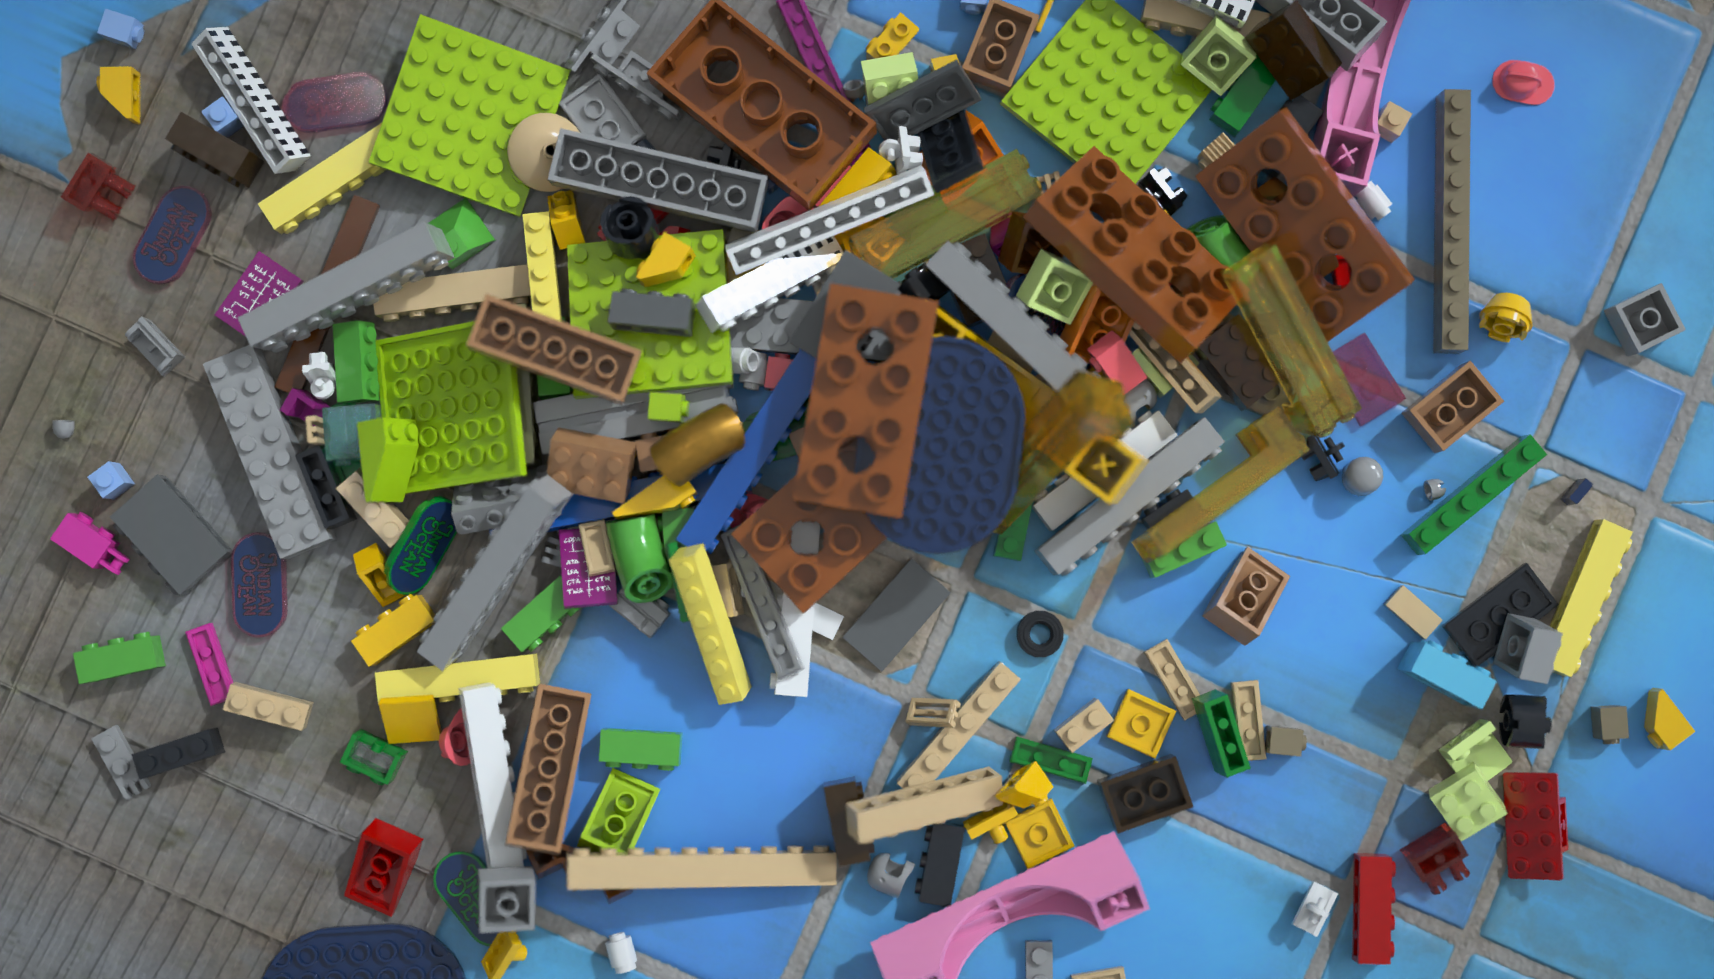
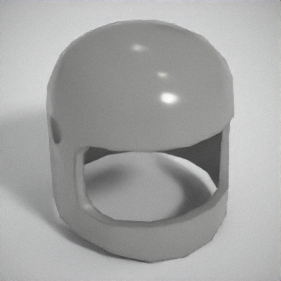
[1113,379,1157,424]
[1342,457,1383,496]
[867,853,915,899]

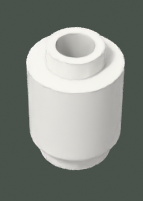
[1355,181,1392,221]
[731,347,759,374]
[739,352,768,391]
[605,932,637,974]

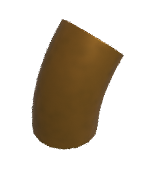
[650,403,745,486]

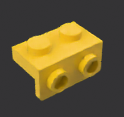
[866,12,919,60]

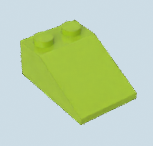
[357,417,419,503]
[577,768,661,853]

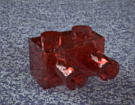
[60,153,136,222]
[1400,823,1470,895]

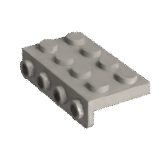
[451,465,562,534]

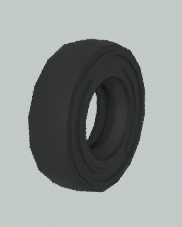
[1017,611,1064,657]

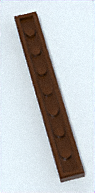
[275,195,380,393]

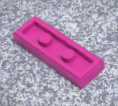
[185,623,233,706]

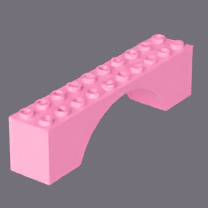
[1313,0,1411,197]
[870,831,1150,979]

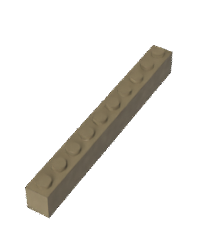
[1433,89,1471,354]

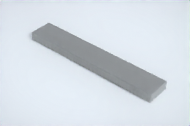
[721,524,805,680]

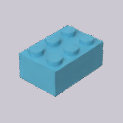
[1397,640,1497,709]

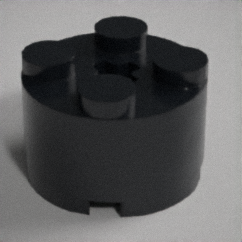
[600,196,659,259]
[897,260,950,301]
[1499,694,1552,749]

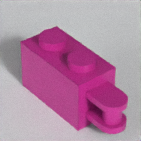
[50,512,130,575]

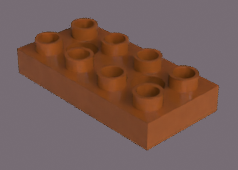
[647,0,877,211]
[1195,107,1414,346]
[1023,146,1249,364]
[793,283,938,519]
[731,437,887,614]

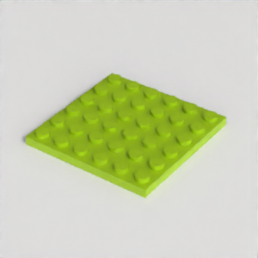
[1000,0,1212,184]
[369,14,570,218]
[567,229,733,399]
[376,321,527,494]

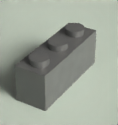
[608,289,696,337]

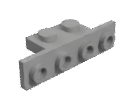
[564,0,640,72]
[590,50,681,121]

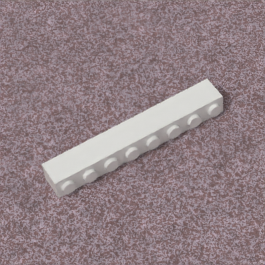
[725,165,934,275]
[770,521,820,697]
[458,682,527,868]

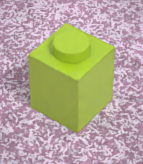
[648,392,690,423]

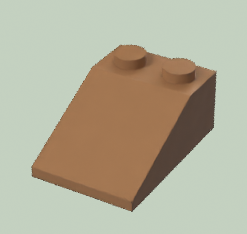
[1202,547,1290,646]

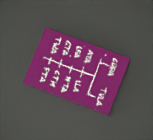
[214,251,304,336]
[559,529,618,609]

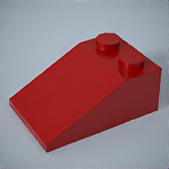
[344,818,423,917]

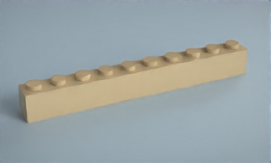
[566,845,837,890]

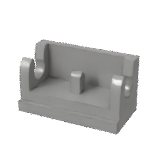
[125,316,185,377]

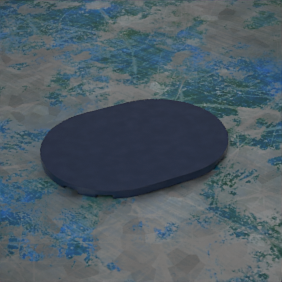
[855,337,1025,554]
[262,923,466,979]

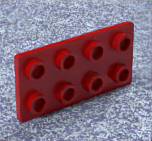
[1503,772,1569,881]

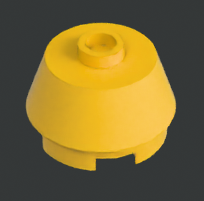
[1479,293,1533,342]

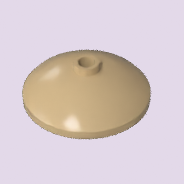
[507,113,580,192]

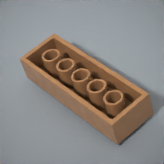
[467,294,642,406]
[504,684,591,855]

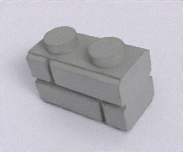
[609,588,671,638]

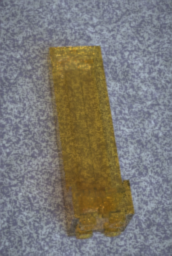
[849,149,1043,279]
[1221,244,1362,438]
[993,370,1134,534]
[1131,407,1310,564]

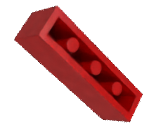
[1352,853,1396,965]

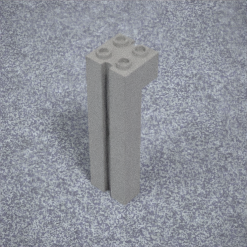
[533,384,738,456]

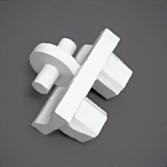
[879,126,923,175]
[302,352,336,400]
[1292,881,1338,937]

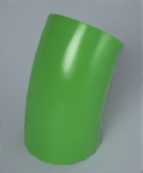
[1187,215,1264,303]
[605,514,673,603]

